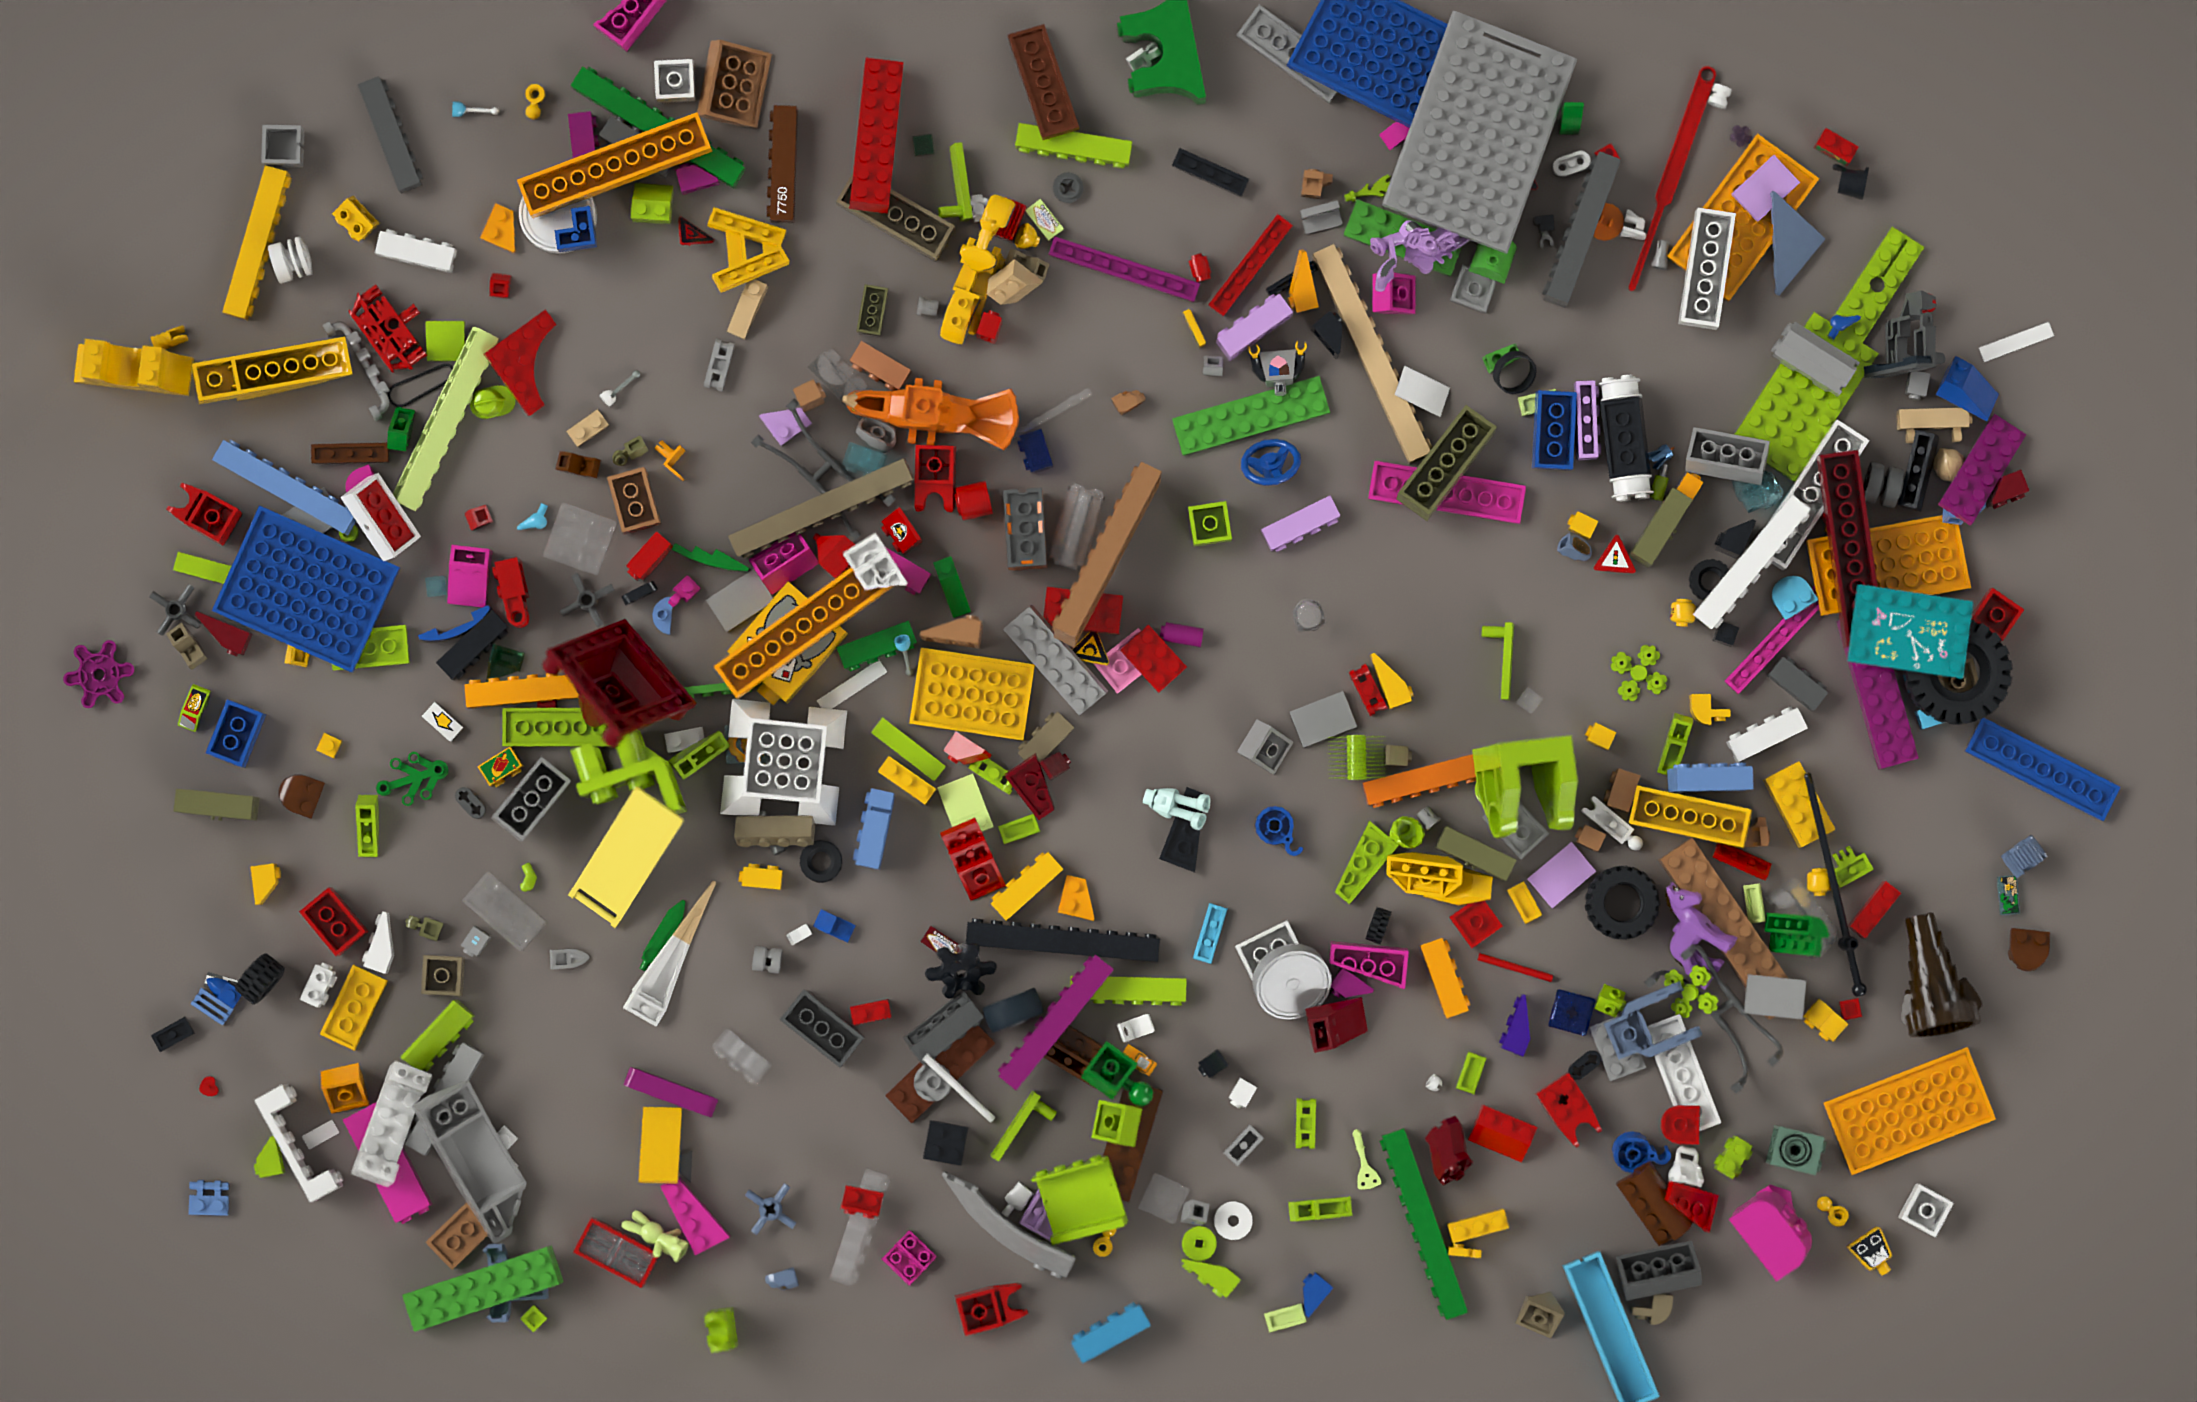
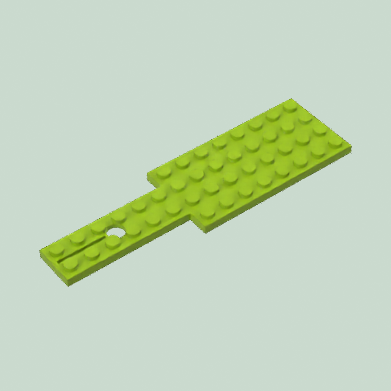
[1734,226,1924,482]

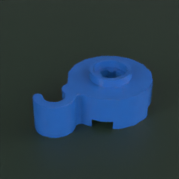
[1255,806,1303,856]
[1612,1131,1671,1173]

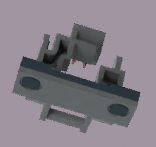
[1864,290,1945,378]

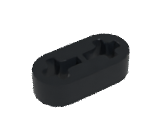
[621,581,658,606]
[1568,1050,1601,1080]

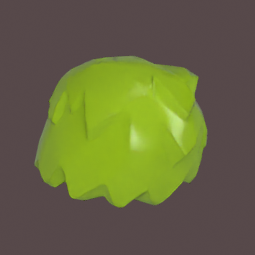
[1389,816,1425,848]

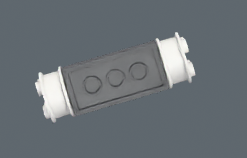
[1598,375,1654,502]

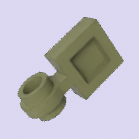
[612,435,649,466]
[405,915,444,941]

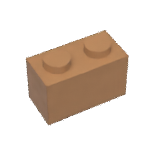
[1603,768,1641,813]

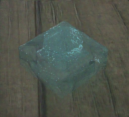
[425,575,447,597]

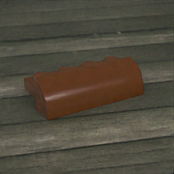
[1043,1025,1103,1089]
[1616,1161,1693,1246]

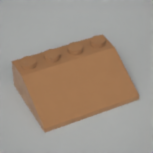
[697,40,771,129]
[920,615,983,649]

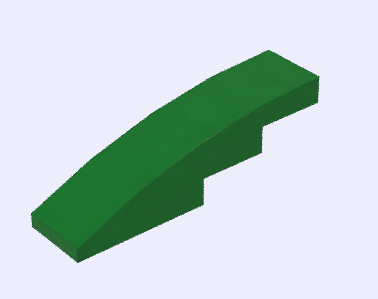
[671,543,751,573]

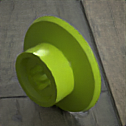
[1182,1226,1217,1261]

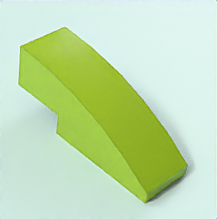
[1657,713,1693,775]
[1288,1196,1352,1222]

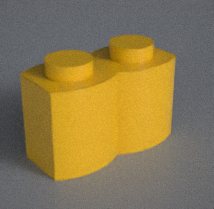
[1803,999,1848,1042]

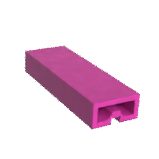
[343,1102,432,1224]

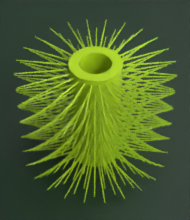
[1327,735,1385,780]

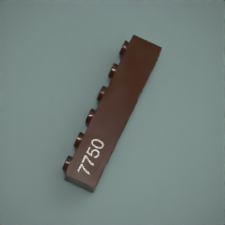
[767,105,798,223]

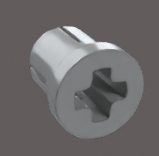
[917,296,938,316]
[1417,806,1442,831]

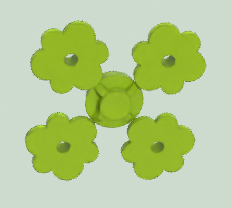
[1611,645,1667,701]
[1664,965,1718,1018]

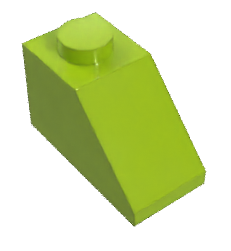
[254,1136,285,1178]

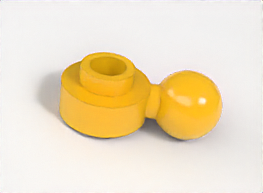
[525,84,545,120]
[1817,1196,1849,1227]
[1093,1229,1116,1257]

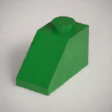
[387,407,415,451]

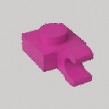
[668,575,701,607]

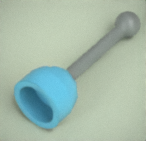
[894,634,913,676]

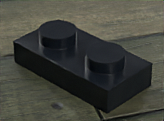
[151,1017,195,1052]

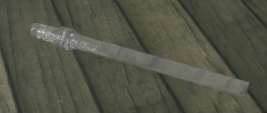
[989,388,1092,452]

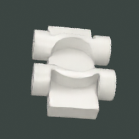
[970,194,988,222]

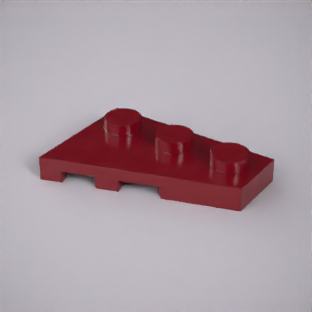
[1005,753,1055,820]

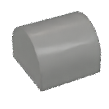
[1203,356,1223,376]

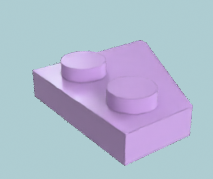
[759,408,812,446]
[1019,1189,1052,1242]

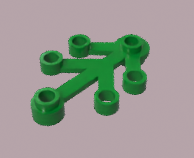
[376,752,449,806]

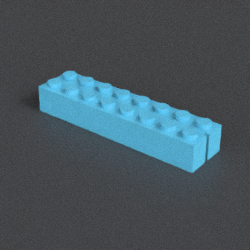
[1562,1251,1660,1402]

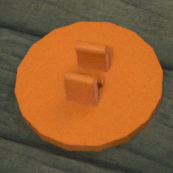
[1593,203,1624,241]

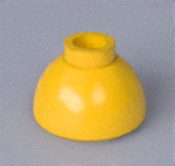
[1015,223,1040,249]

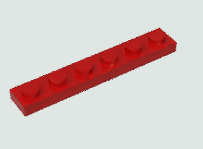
[1208,214,1293,317]

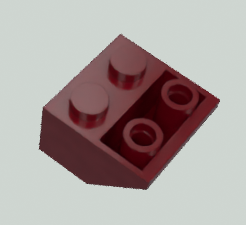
[1986,470,2030,509]

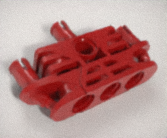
[348,284,427,373]

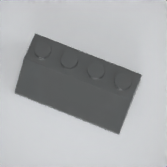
[903,990,984,1065]

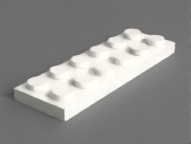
[1647,1014,1721,1131]

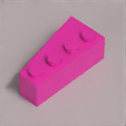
[593,0,666,52]
[1329,941,1409,989]
[660,1177,731,1255]

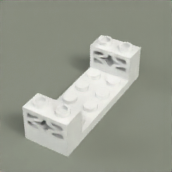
[351,1061,432,1187]
[254,1084,344,1202]

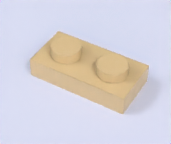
[566,409,609,447]

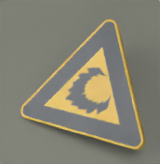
[1072,632,1109,666]

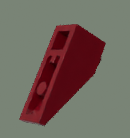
[195,611,253,657]
[1040,751,1071,781]

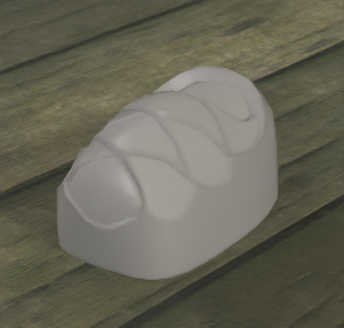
[856,417,896,452]

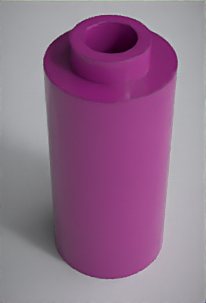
[1160,622,1204,647]

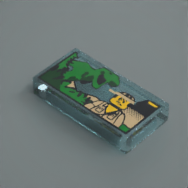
[1997,875,2020,915]

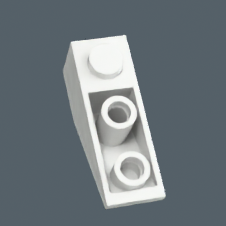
[362,911,394,974]

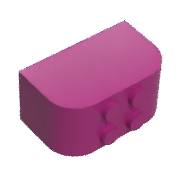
[1729,1191,1812,1282]

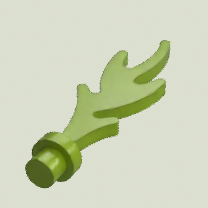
[1344,174,1390,202]

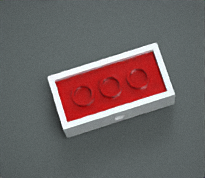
[341,473,421,561]

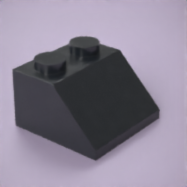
[1311,311,1343,359]
[1714,519,1756,559]

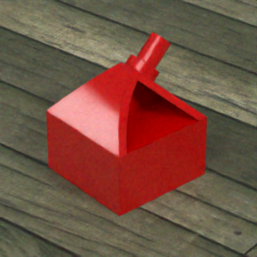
[813,533,855,579]

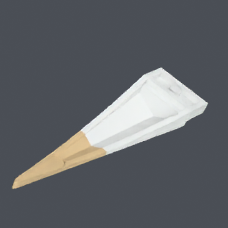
[623,881,716,1027]

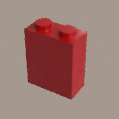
[626,531,673,581]

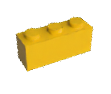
[878,756,937,805]
[1446,1208,1509,1243]

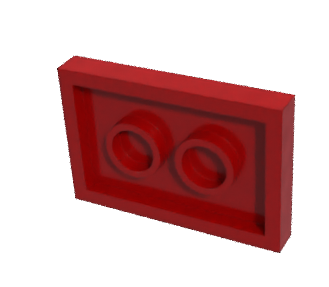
[1120,624,1187,693]

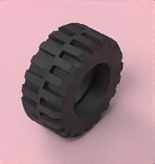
[1585,866,1661,939]

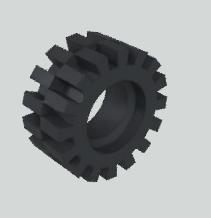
[1365,907,1391,944]

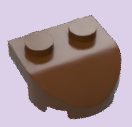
[278,774,325,819]
[2008,928,2050,971]

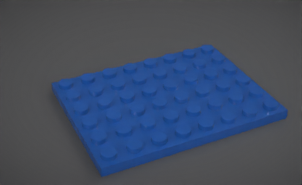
[1287,0,1447,128]
[212,506,400,673]

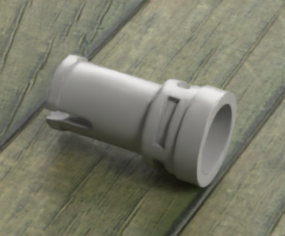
[1652,240,1670,270]

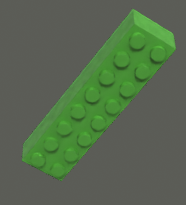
[402,1245,564,1332]

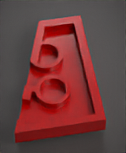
[1665,1181,1719,1233]

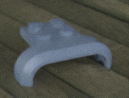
[483,1244,549,1323]

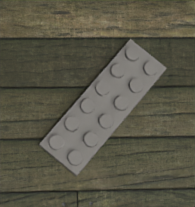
[1236,5,1337,103]
[1003,604,1108,716]

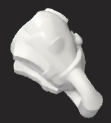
[1668,1145,1704,1189]

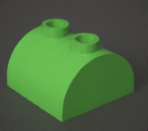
[1468,241,1517,284]

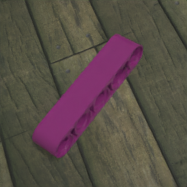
[623,1067,718,1118]

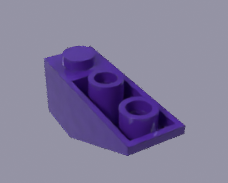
[1499,994,1530,1057]

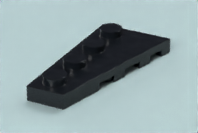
[1159,787,1204,873]

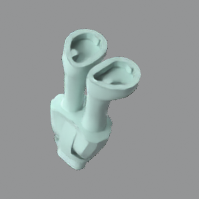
[1143,788,1210,830]

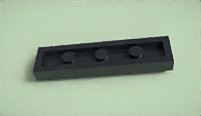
[1172,148,1249,197]

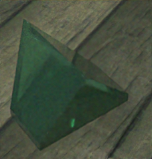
[486,644,525,682]

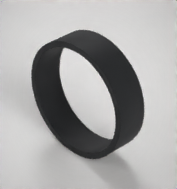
[1493,351,1536,394]

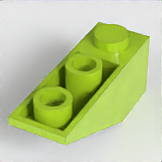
[1181,1258,1241,1298]

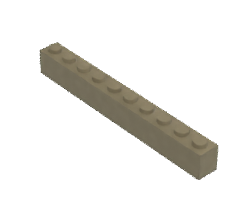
[728,458,914,558]

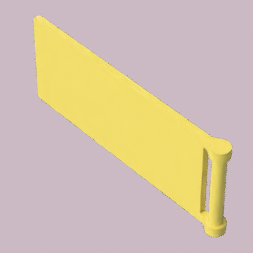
[568,787,684,928]

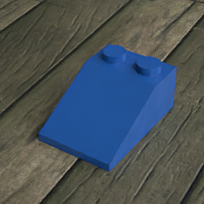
[1936,356,1999,421]

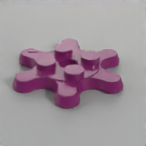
[63,640,135,708]

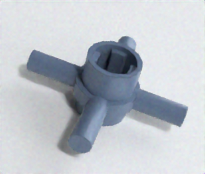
[745,1183,796,1235]

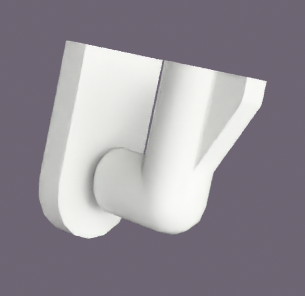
[1620,209,1646,240]

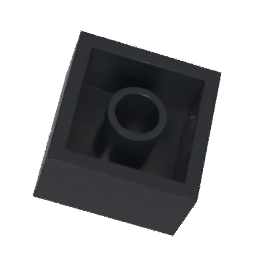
[923,1120,969,1166]

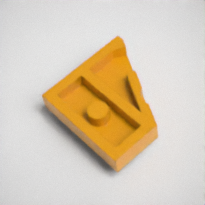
[480,203,516,254]
[1058,875,1094,921]

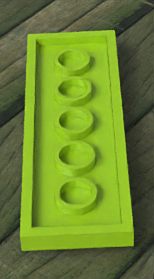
[502,708,611,747]

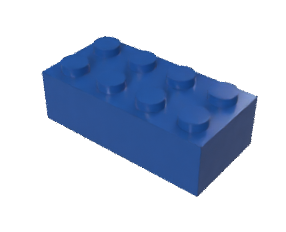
[1532,390,1577,470]

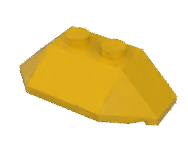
[1386,852,1463,898]

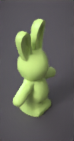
[622,1210,689,1262]

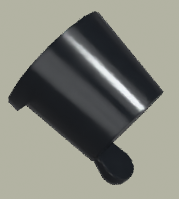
[1832,164,1869,200]

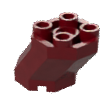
[1425,1116,1473,1186]

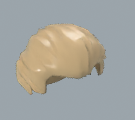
[1933,448,1965,482]

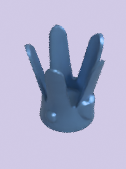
[1648,444,1674,470]

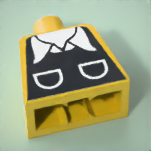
[1846,1226,1892,1276]

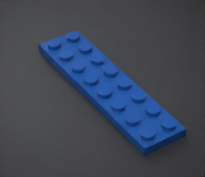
[1964,718,2121,821]

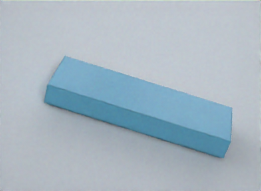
[1193,903,1228,964]

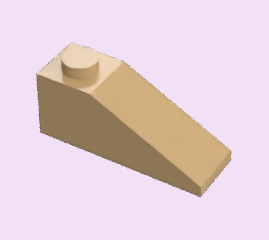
[727,279,768,340]

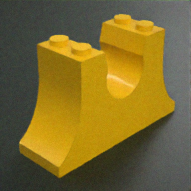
[74,339,194,396]

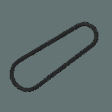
[388,364,453,407]

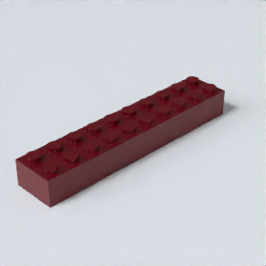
[1817,450,1878,648]

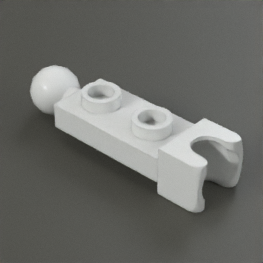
[1581,796,1643,851]

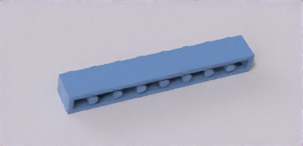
[212,439,356,535]

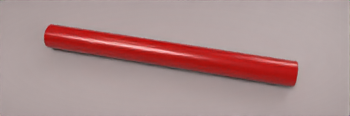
[1477,953,1553,982]

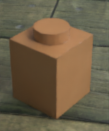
[1575,825,1606,852]

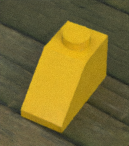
[250,863,281,905]

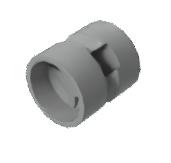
[752,946,783,974]

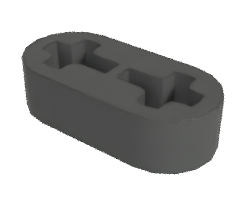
[455,787,486,819]

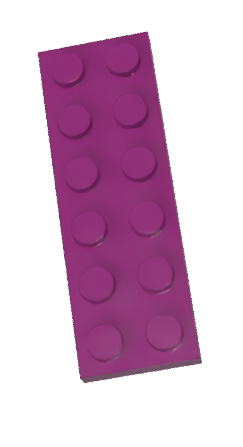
[1938,414,2027,526]

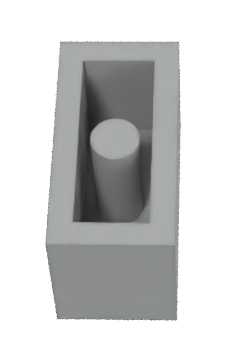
[1223,1124,1264,1166]

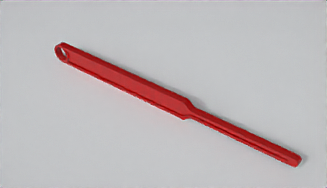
[1628,66,1716,291]

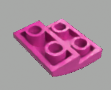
[881,1230,937,1286]

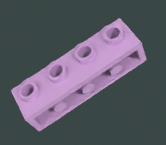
[1574,381,1601,460]

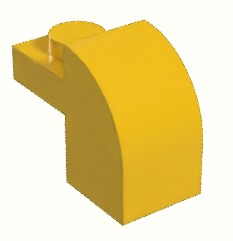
[1689,694,1731,726]

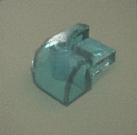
[1732,471,1784,513]

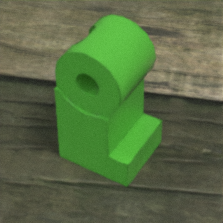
[1482,343,1521,374]

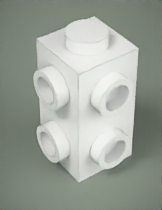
[300,962,337,1008]

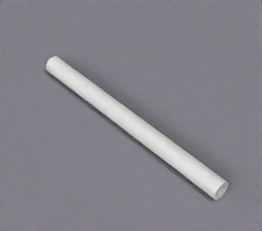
[923,1054,995,1122]

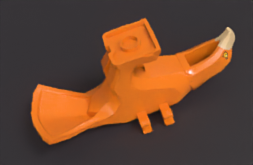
[842,378,1019,450]

